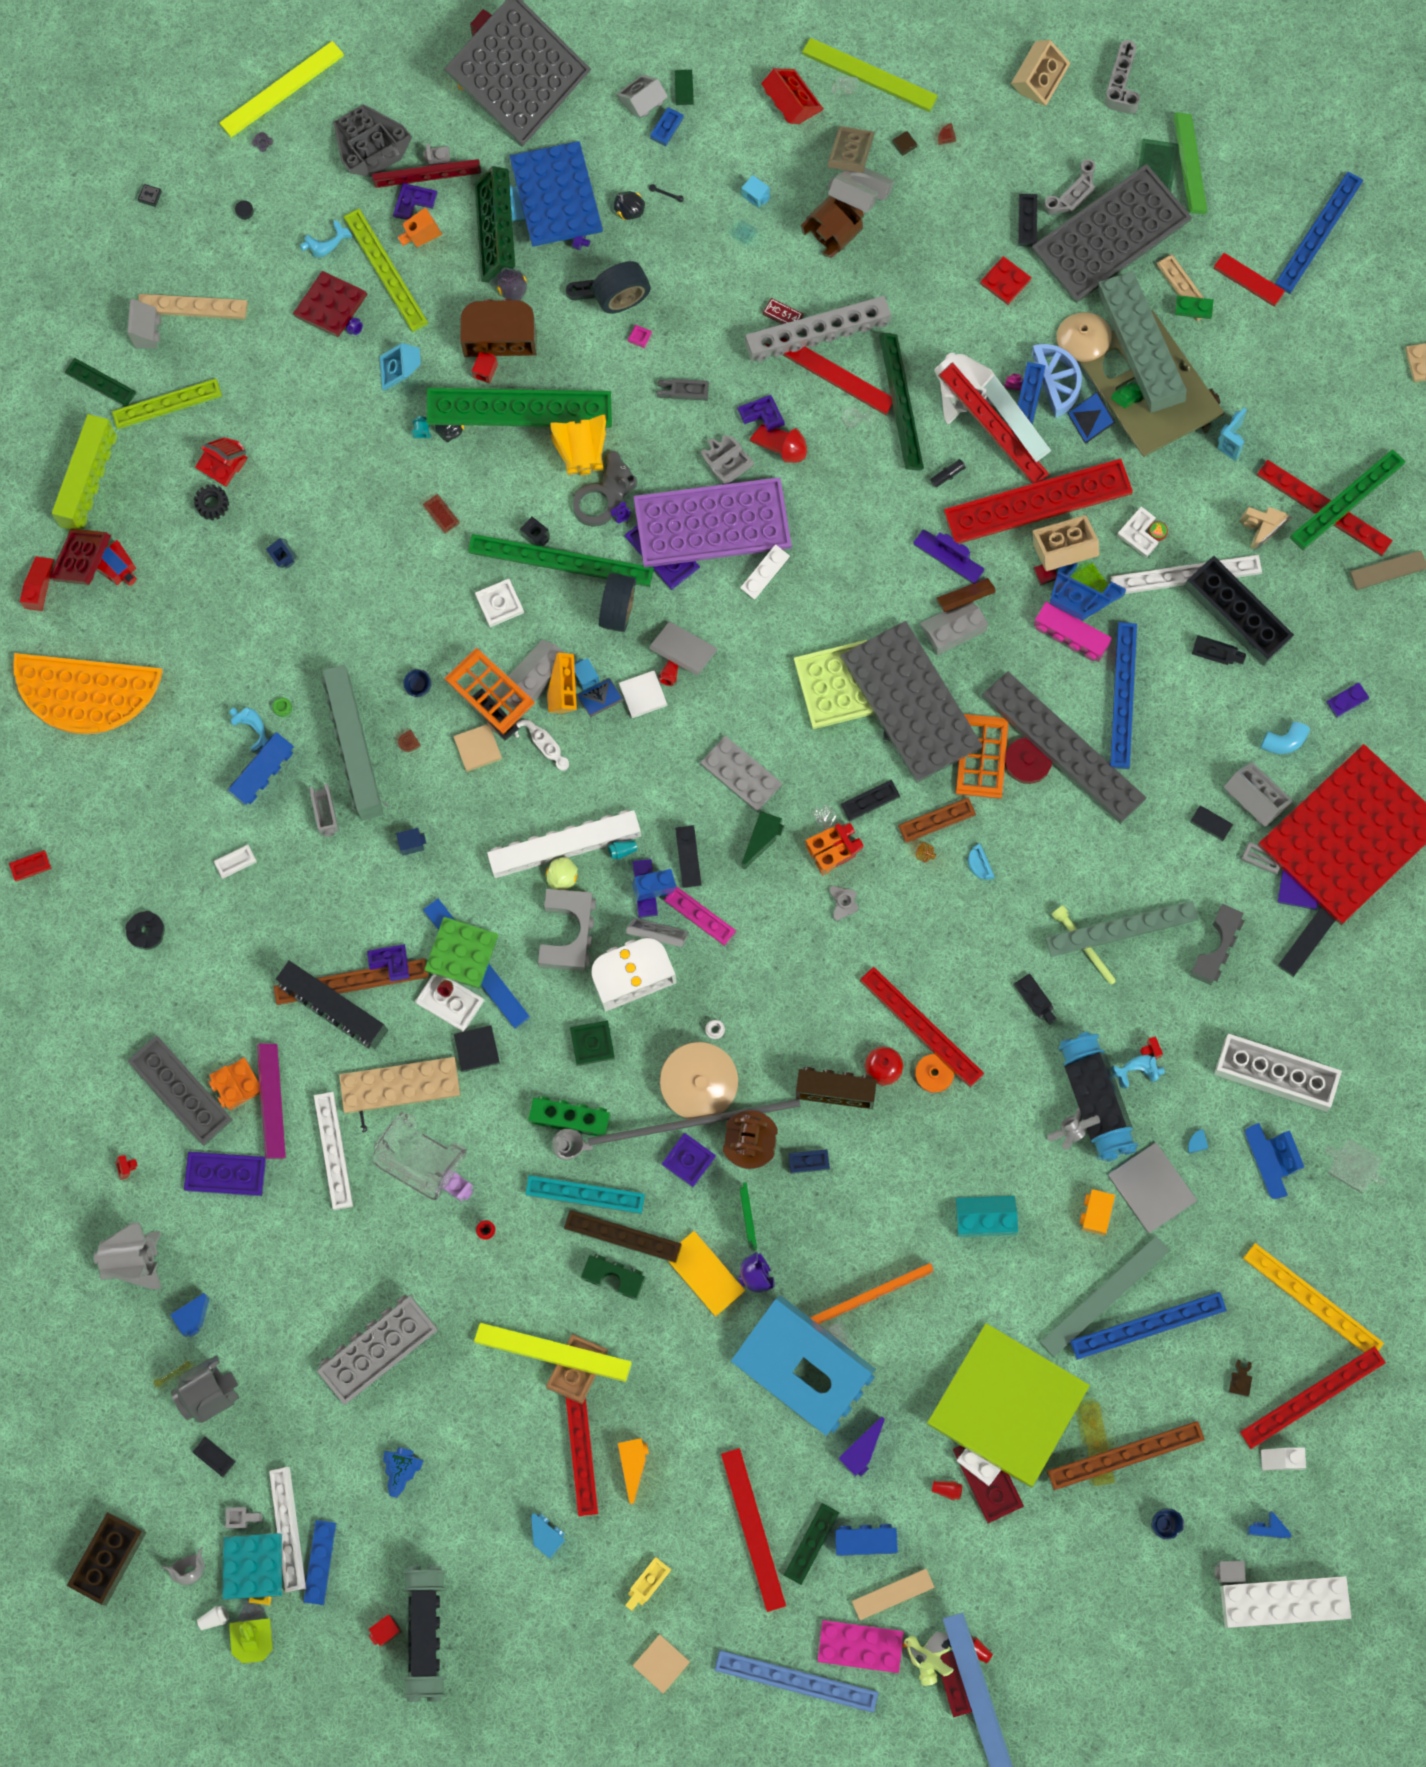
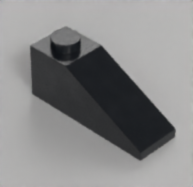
[469,689,519,741]
[675,825,702,888]

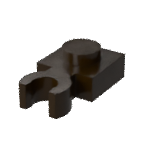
[1228,1359,1252,1397]

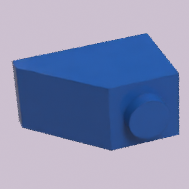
[170,1293,209,1337]

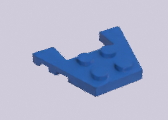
[1049,563,1126,621]

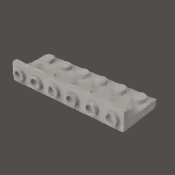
[317,1293,438,1405]

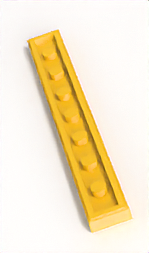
[1243,1243,1384,1353]

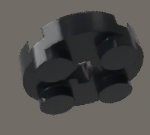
[125,911,165,950]

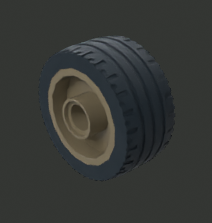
[592,261,651,314]
[598,573,636,632]

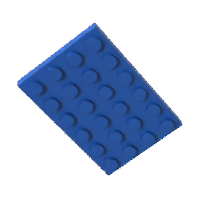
[510,141,603,247]

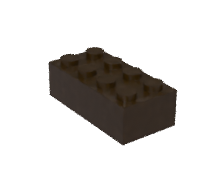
[796,1067,877,1110]
[66,1512,147,1606]

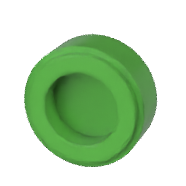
[273,698,292,717]

